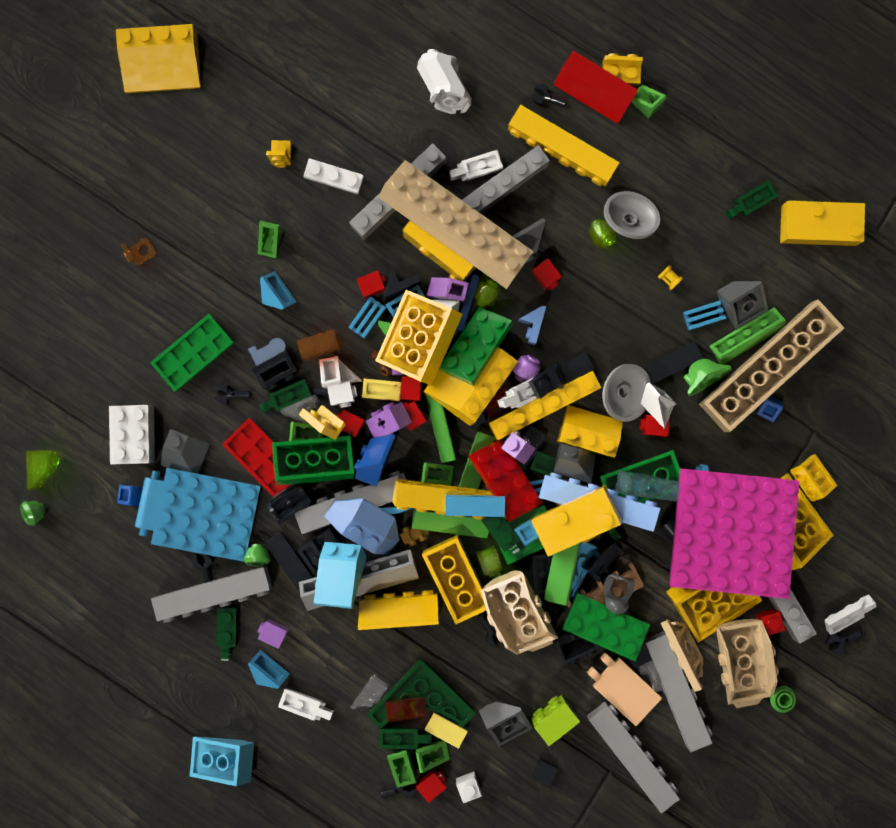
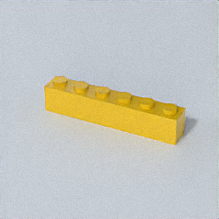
[508,105,619,186]
[488,371,601,440]
[392,479,508,520]

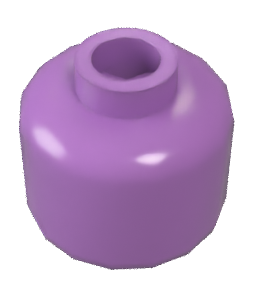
[513,354,541,383]

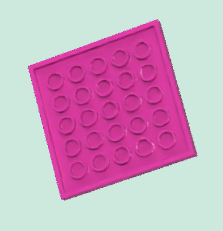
[669,469,800,599]

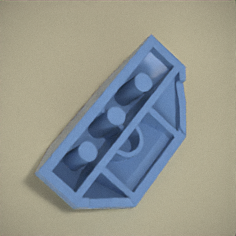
[324,498,399,555]

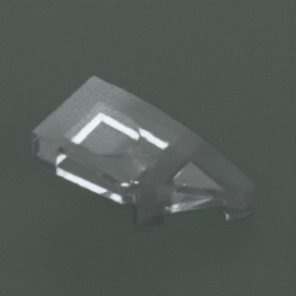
[639,661,661,692]
[350,675,388,709]

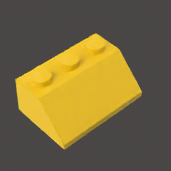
[557,405,623,458]

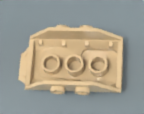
[481,570,558,655]
[716,619,779,708]

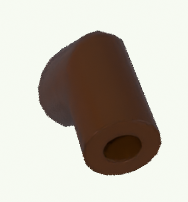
[371,349,392,376]

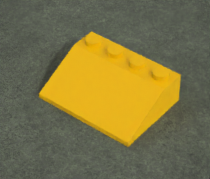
[116,24,201,93]
[375,290,463,386]
[423,348,518,426]
[780,473,834,570]
[666,587,762,643]
[358,590,439,630]

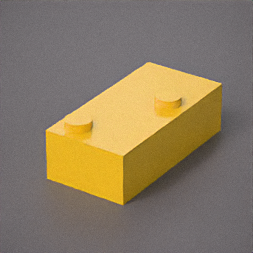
[780,201,865,246]
[403,221,476,282]
[531,485,623,556]
[422,535,486,624]

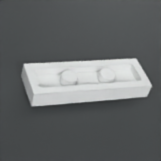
[303,158,364,194]

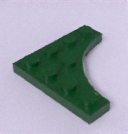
[367,658,476,729]

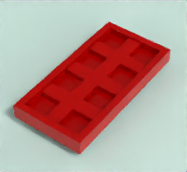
[222,418,291,497]
[469,439,543,522]

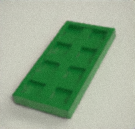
[440,307,513,386]
[150,314,235,392]
[562,593,650,661]

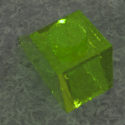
[26,450,59,490]
[476,546,502,577]

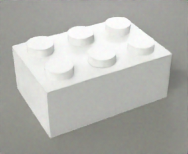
[109,405,155,464]

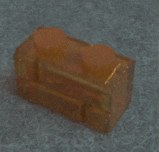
[297,329,341,361]

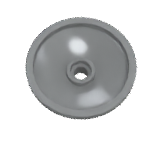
[604,191,660,239]
[602,364,651,422]

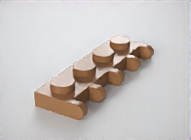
[568,562,644,610]

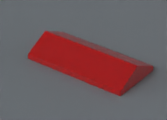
[554,51,638,124]

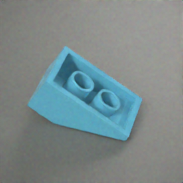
[314,542,367,609]
[190,736,254,786]

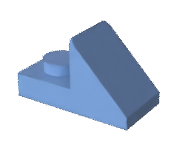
[518,306,546,346]

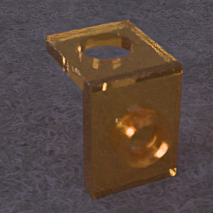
[121,238,157,266]

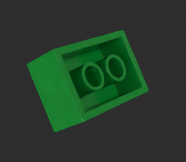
[498,504,547,565]

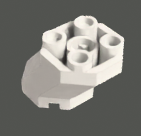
[417,49,472,114]

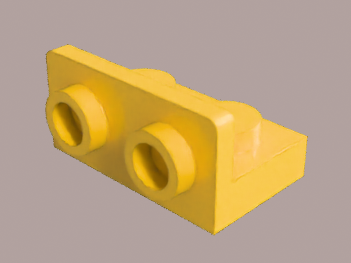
[602,53,643,86]
[299,405,345,440]
[790,454,838,502]

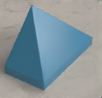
[260,271,297,310]
[248,650,290,689]

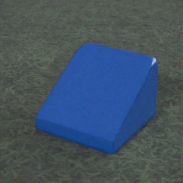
[756,395,783,422]
[117,484,143,506]

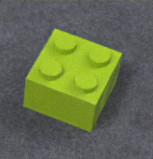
[531,695,580,746]

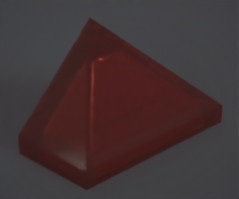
[485,388,524,422]
[385,697,426,722]

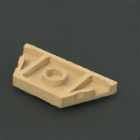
[661,620,703,692]

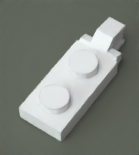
[449,150,503,181]
[497,378,537,409]
[824,595,876,635]
[278,687,334,721]

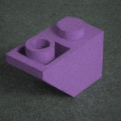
[427,277,469,306]

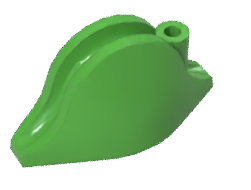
[684,359,731,397]

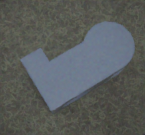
[248,338,287,366]

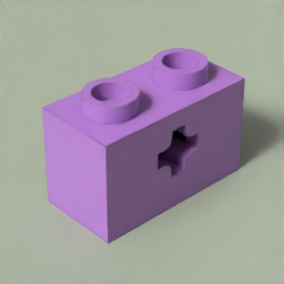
[366,402,412,438]

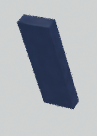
[456,274,480,333]

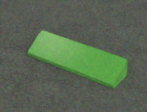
[710,307,786,365]
[424,389,456,463]
[459,431,495,489]
[412,509,489,538]
[544,543,580,606]

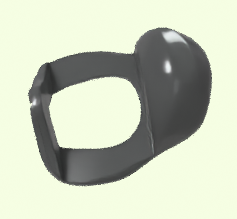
[603,574,635,615]

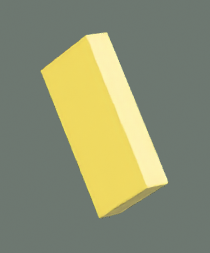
[362,378,402,401]
[425,712,468,749]

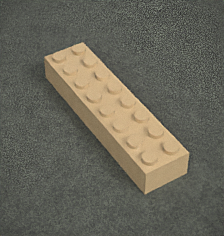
[379,160,533,289]
[699,300,844,432]

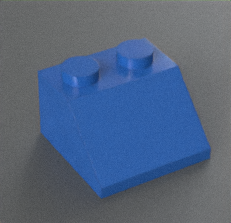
[354,434,396,487]

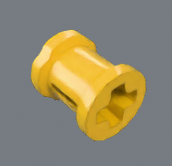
[658,265,683,290]

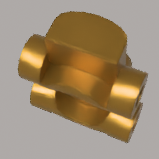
[400,526,429,547]

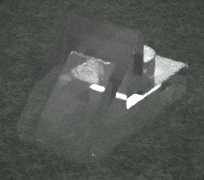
[280,395,320,424]

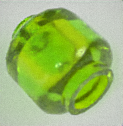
[588,219,617,248]
[474,278,501,308]

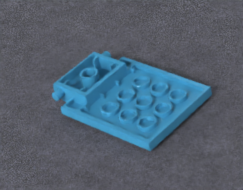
[135,468,261,562]

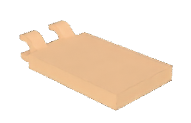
[587,652,662,726]

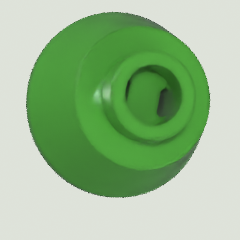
[20,501,46,526]
[244,544,270,567]
[770,686,796,713]

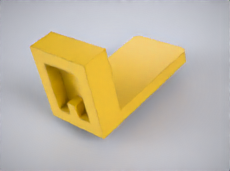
[266,140,292,168]

